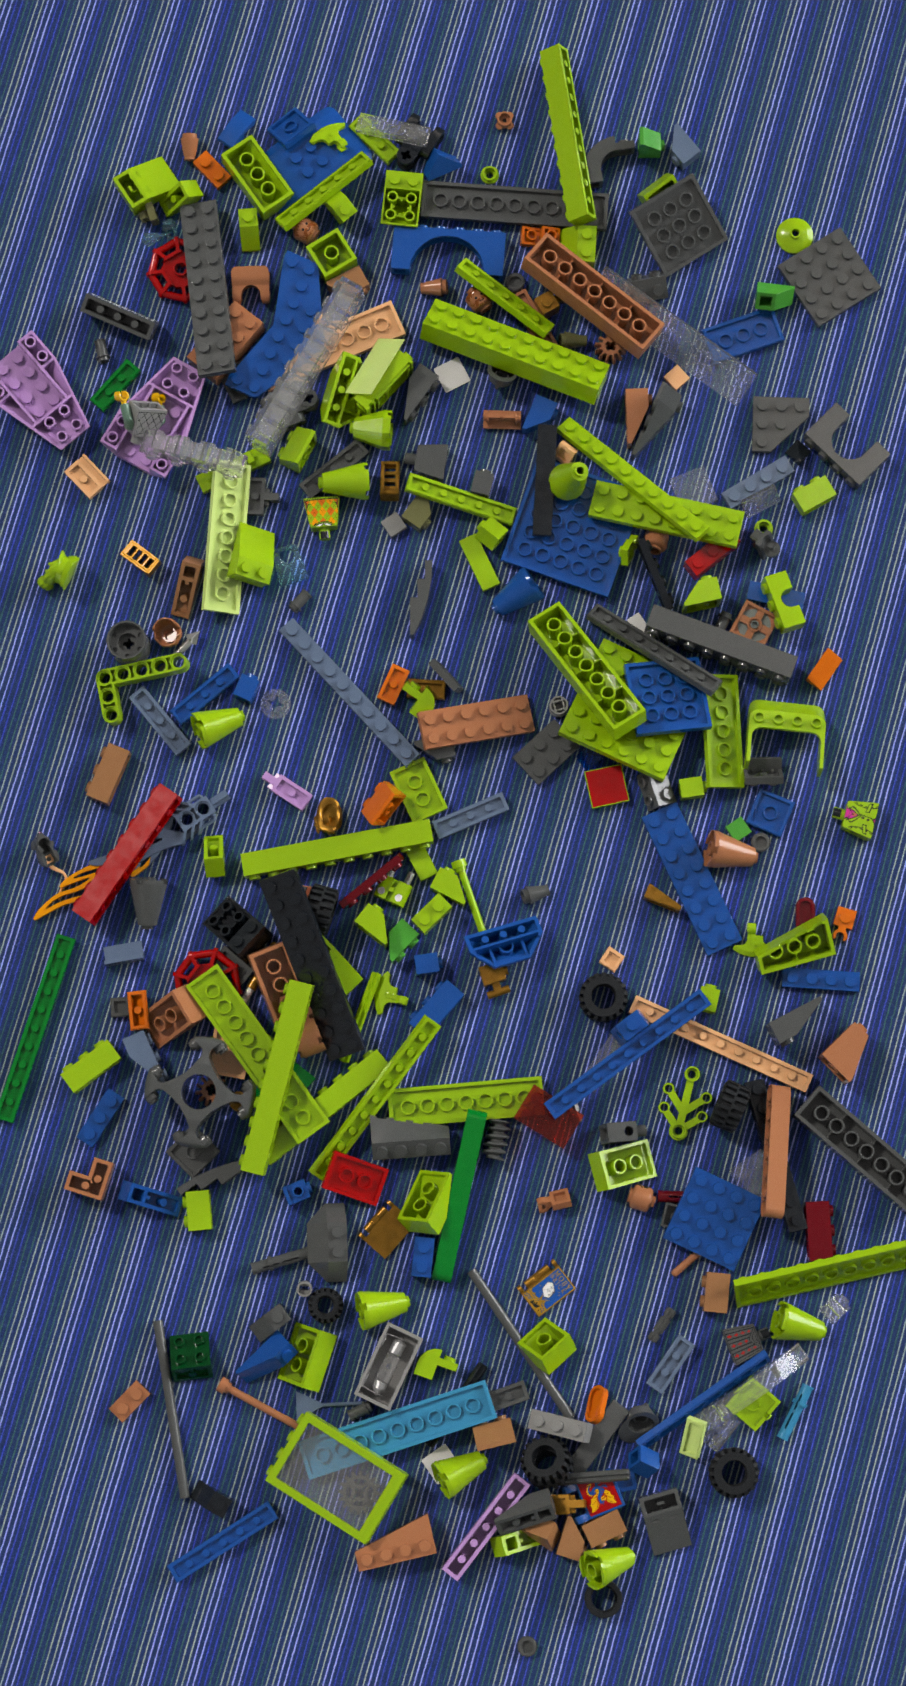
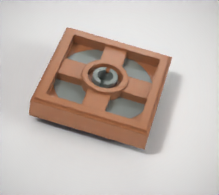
[729,599,775,645]

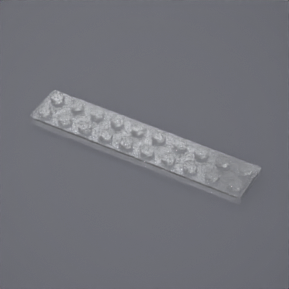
[601,266,759,406]

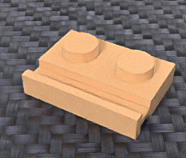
[64,454,110,500]

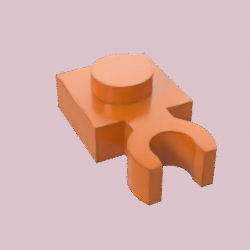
[832,906,857,942]

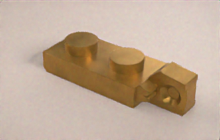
[551,1494,586,1515]

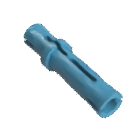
[776,1383,814,1442]

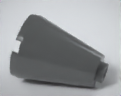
[129,877,168,929]

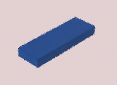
[746,580,806,610]

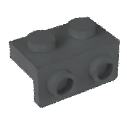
[626,270,668,303]
[743,757,784,786]
[637,773,676,811]

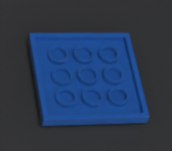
[623,657,712,737]
[662,1166,761,1271]

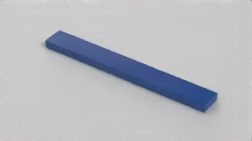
[635,1350,770,1448]

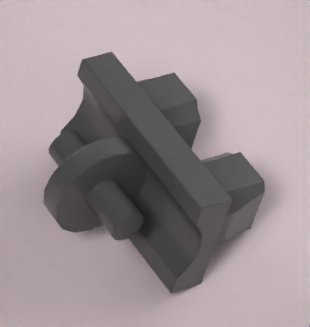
[750,529,780,560]

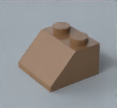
[472,1415,516,1451]

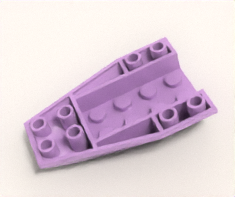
[0,330,90,451]
[100,357,206,478]

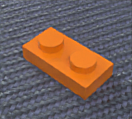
[192,151,232,190]
[377,663,410,706]

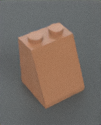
[818,1022,869,1085]

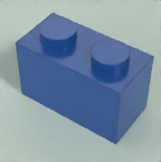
[411,1236,435,1278]

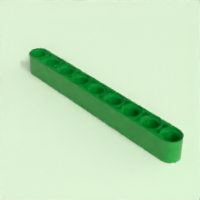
[431,1109,487,1283]

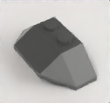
[306,1203,348,1282]

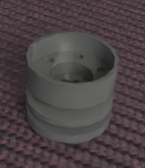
[106,620,151,665]

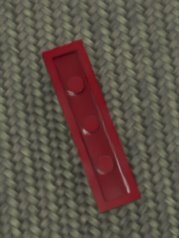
[339,852,404,908]

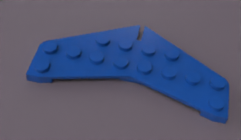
[225,250,325,398]

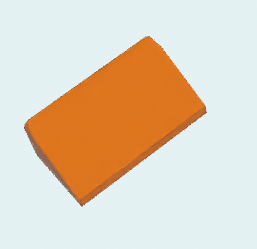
[805,648,842,691]
[127,990,150,1031]

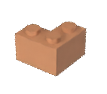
[64,1157,116,1201]

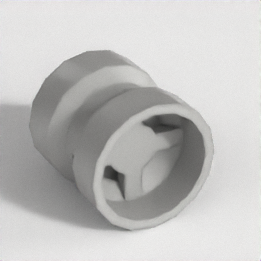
[549,696,568,718]

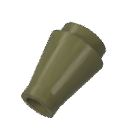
[559,331,587,349]

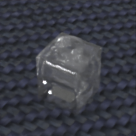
[818,1293,851,1324]

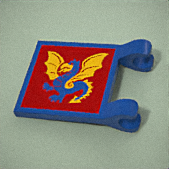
[562,1468,626,1525]

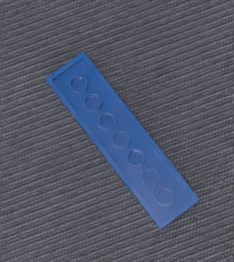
[641,802,742,957]

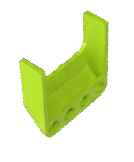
[744,700,826,777]

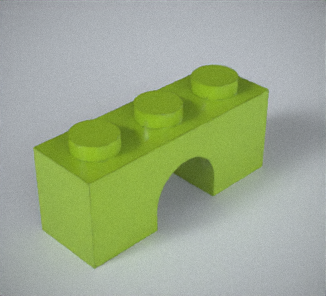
[761,570,806,634]

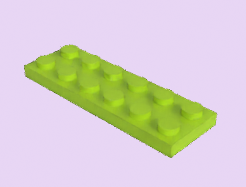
[703,674,745,789]

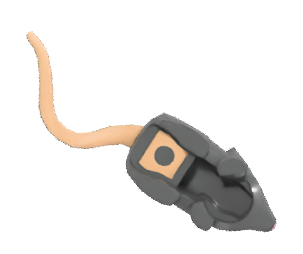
[31,832,67,900]

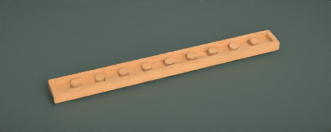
[628,995,813,1093]

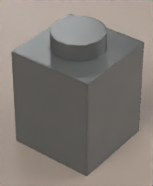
[470,469,494,499]

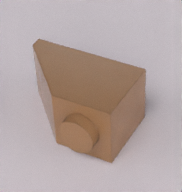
[326,265,370,299]
[556,1515,587,1561]

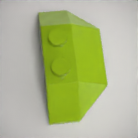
[320,351,362,429]

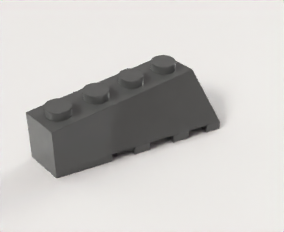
[370,1115,451,1160]

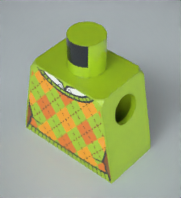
[303,495,340,541]

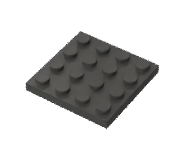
[628,173,728,277]
[777,227,881,328]

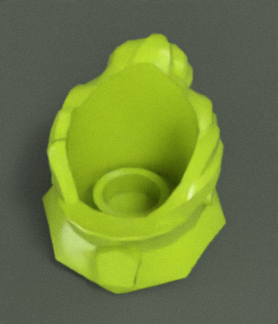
[37,550,80,591]

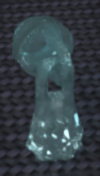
[142,218,178,247]

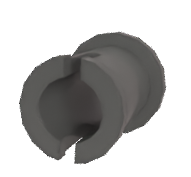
[94,338,110,364]
[288,589,312,614]
[715,611,732,630]
[347,1400,373,1422]

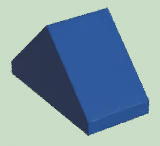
[422,148,462,181]

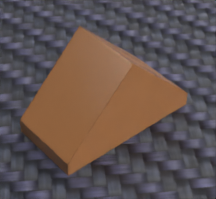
[521,1520,561,1552]

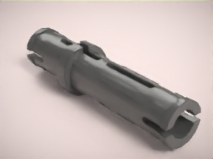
[250,1246,307,1275]

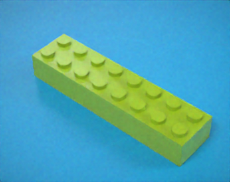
[528,601,647,740]

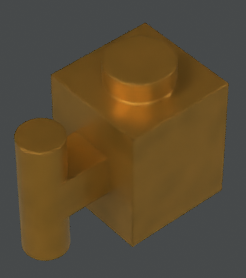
[534,290,565,319]
[478,965,511,999]

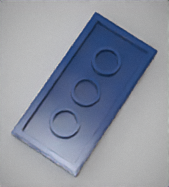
[701,310,785,365]

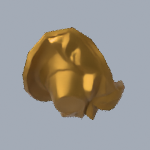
[314,797,343,835]

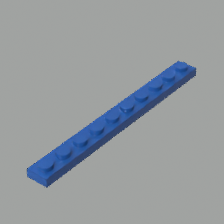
[544,989,711,1119]

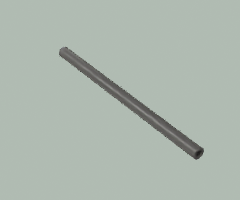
[467,1268,575,1418]
[153,1320,190,1499]

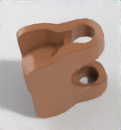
[231,266,271,305]

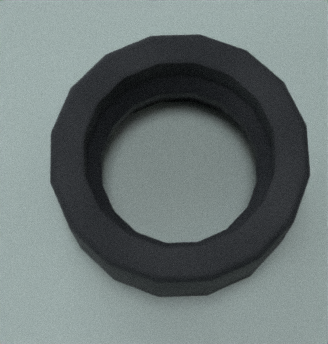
[584,1582,622,1618]

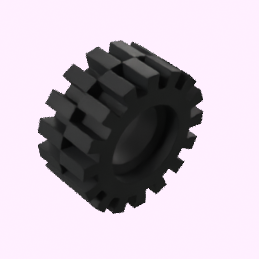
[308,1288,344,1323]

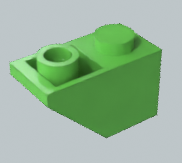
[755,282,795,311]
[389,918,419,964]

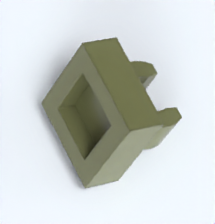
[138,202,161,226]

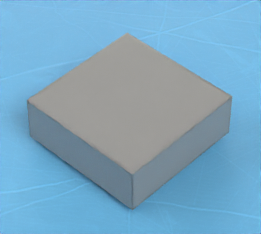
[381,512,407,539]

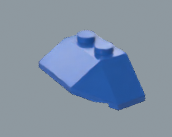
[463,916,543,969]

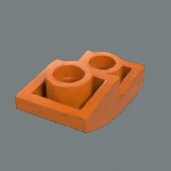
[520,226,560,247]

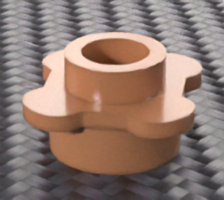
[495,111,514,130]

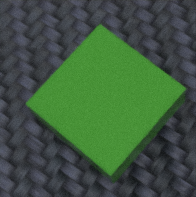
[725,816,752,841]

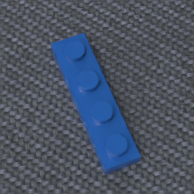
[781,968,860,992]

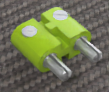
[373,870,415,908]

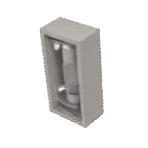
[354,1322,424,1411]

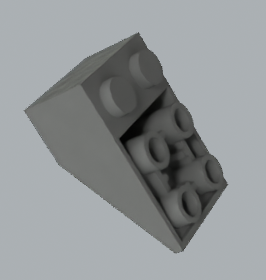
[637,1487,692,1556]

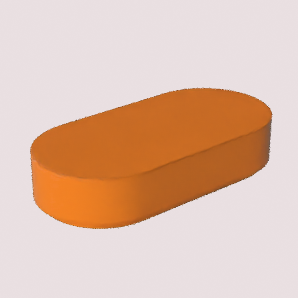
[585,1385,608,1425]

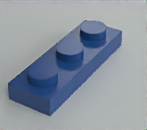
[77,1088,125,1148]

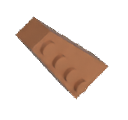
[355,1512,437,1572]

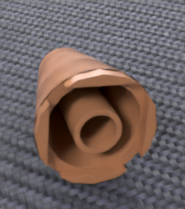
[703,830,758,868]

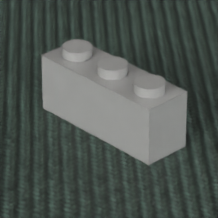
[527,1409,594,1443]

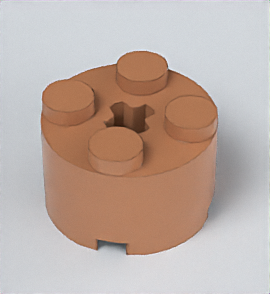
[298,1014,327,1059]

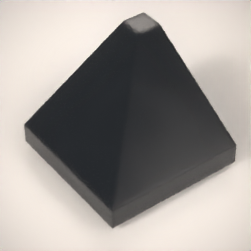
[785,439,811,466]

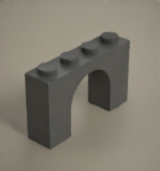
[803,402,890,490]

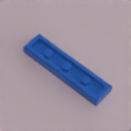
[170,663,240,726]

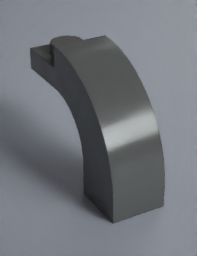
[586,136,635,189]

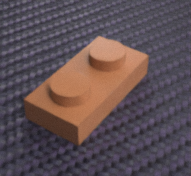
[109,1380,151,1423]

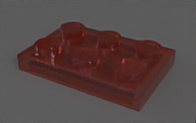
[513,1085,584,1149]

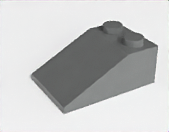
[765,996,822,1048]

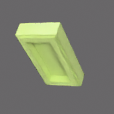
[679,1415,708,1460]

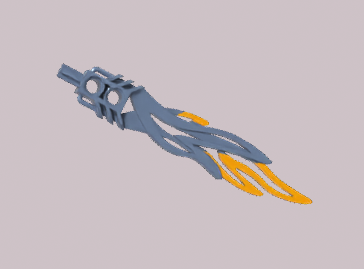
[33,789,231,921]

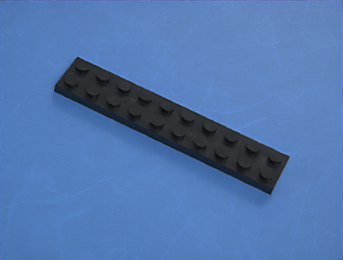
[259,867,366,1062]

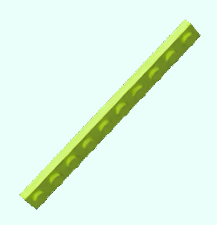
[557,417,709,542]
[308,1015,441,1181]

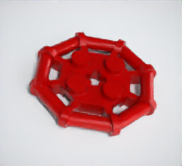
[146,236,190,304]
[172,947,243,1015]

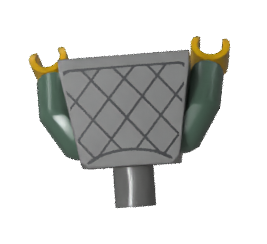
[114,391,168,445]

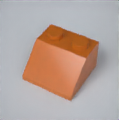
[361,781,406,826]

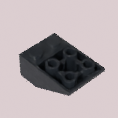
[202,895,273,964]

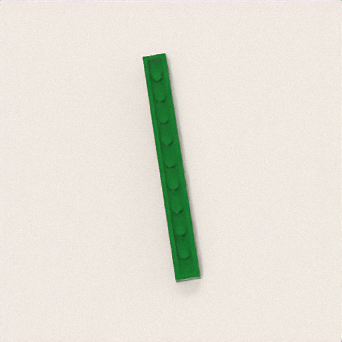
[0,933,76,1124]

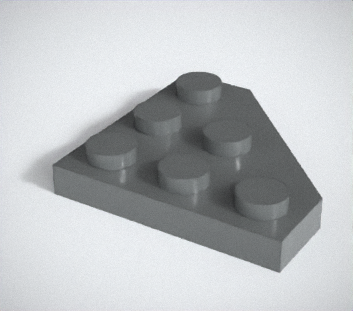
[751,396,810,453]

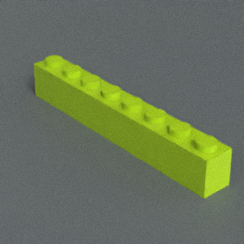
[269,1049,388,1166]

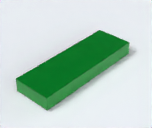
[89,359,141,413]

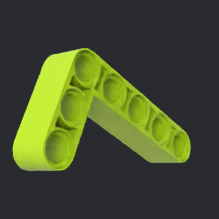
[96,653,190,726]

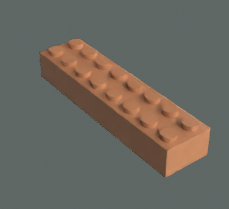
[521,233,665,359]

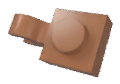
[536,1188,572,1213]

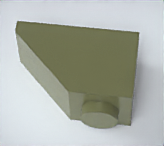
[401,496,432,533]

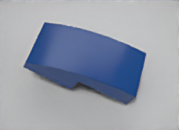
[218,110,256,148]

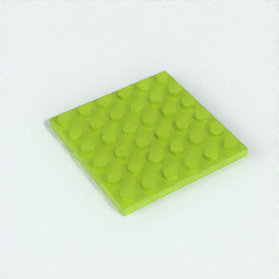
[558,638,686,782]

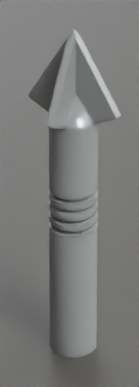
[158,631,200,671]

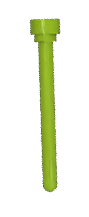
[451,858,486,932]

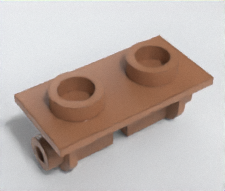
[483,410,521,430]

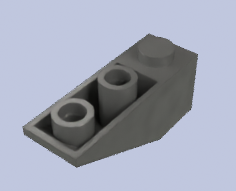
[404,363,440,426]

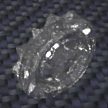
[260,689,291,719]

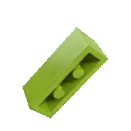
[60,1039,123,1094]

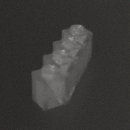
[139,429,248,480]

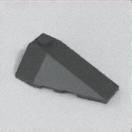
[630,381,683,460]

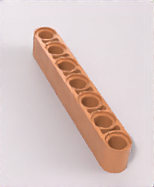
[761,1084,791,1219]

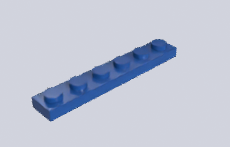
[167,1501,279,1583]

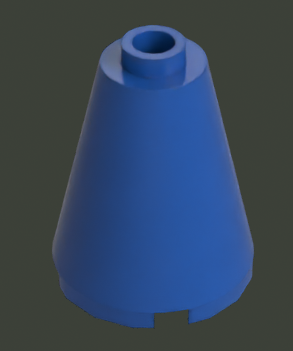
[491,567,545,616]

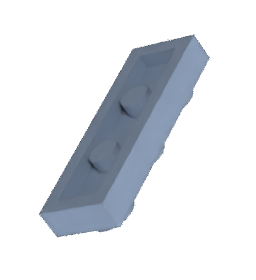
[646,1334,695,1394]

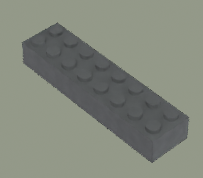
[644,604,798,686]
[792,1085,906,1214]

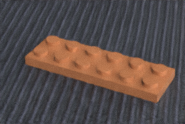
[417,694,535,751]

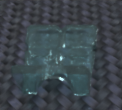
[274,544,309,587]

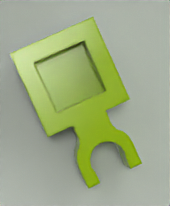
[618,534,638,566]

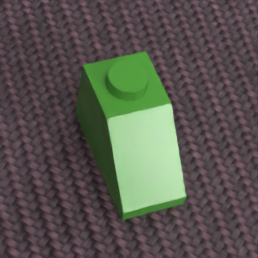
[637,127,665,158]

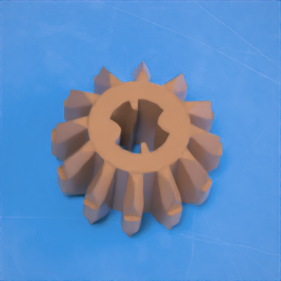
[595,334,626,365]
[195,1077,226,1106]

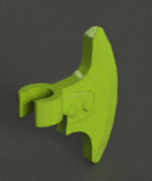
[309,123,348,152]
[733,923,765,957]
[374,971,409,1015]

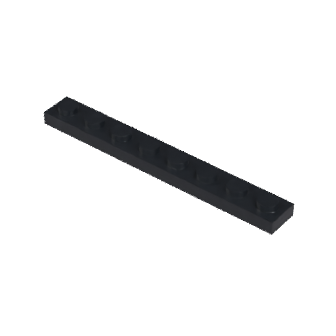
[743,1078,808,1234]

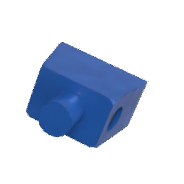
[610,1009,651,1046]

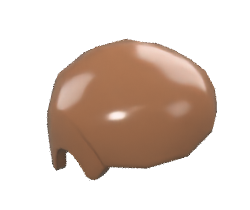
[152,617,182,648]

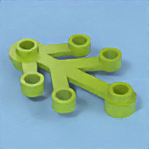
[658,1066,712,1141]

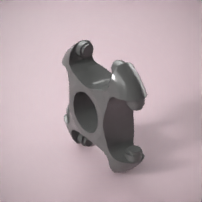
[144,1036,256,1149]

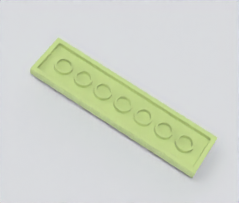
[201,459,251,615]

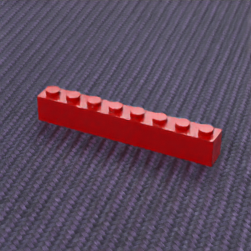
[72,783,183,926]

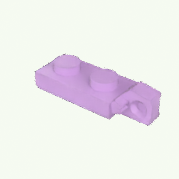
[262,771,313,812]

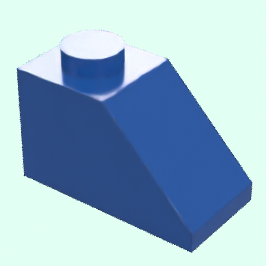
[522,394,559,434]

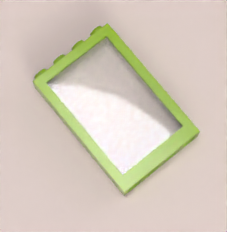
[265,1411,409,1545]

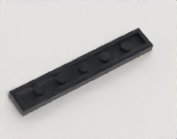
[532,424,557,537]

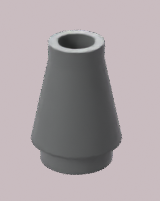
[520,884,550,905]

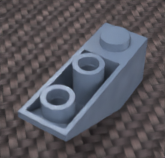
[122,1030,170,1082]

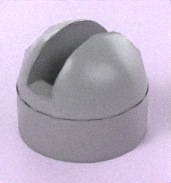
[297,1280,313,1297]

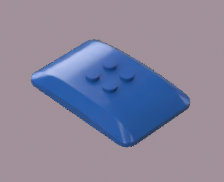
[265,107,373,214]

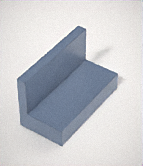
[103,940,145,967]

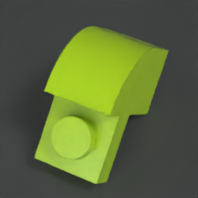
[402,681,435,718]
[414,1349,458,1380]

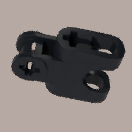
[396,113,445,171]

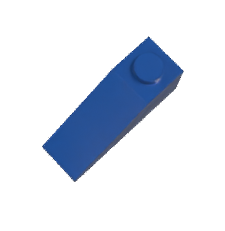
[118,1180,182,1217]
[235,1330,298,1383]

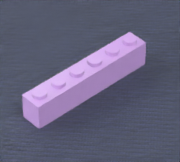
[442,1472,530,1581]

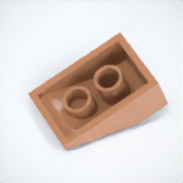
[146,984,207,1049]

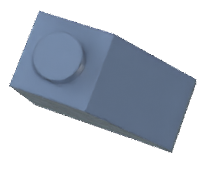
[671,123,701,170]

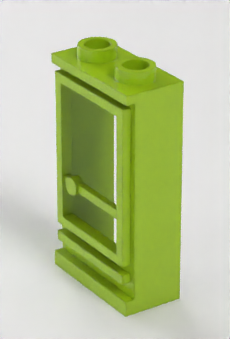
[353,350,414,416]

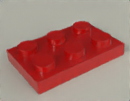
[321,1150,389,1206]

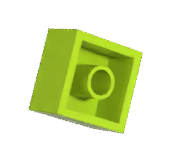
[306,228,358,284]

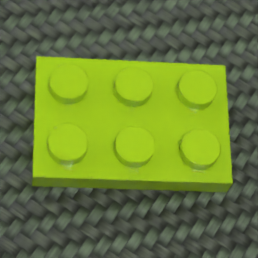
[389,757,448,822]

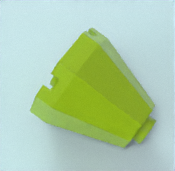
[349,410,393,451]

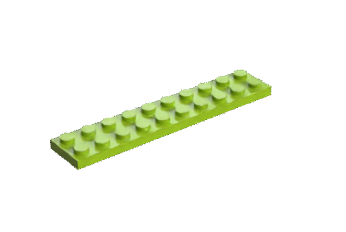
[186,964,330,1145]
[733,1240,906,1308]

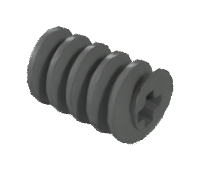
[481,1119,511,1161]

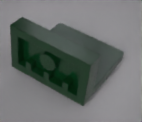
[170,1332,213,1382]

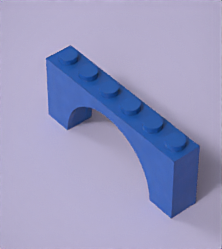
[391,224,506,282]

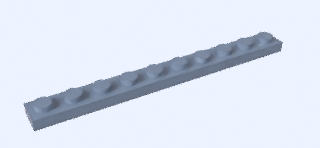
[279,618,420,768]

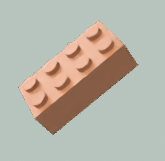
[187,300,265,386]
[247,941,313,1024]

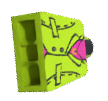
[831,801,879,841]

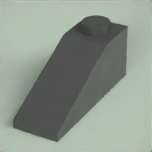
[494,1488,557,1536]

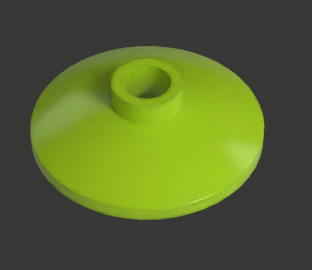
[776,218,813,254]

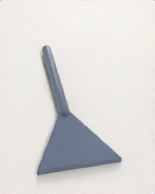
[296,1391,362,1420]

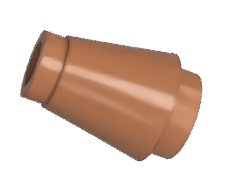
[180,133,199,161]
[420,278,448,297]

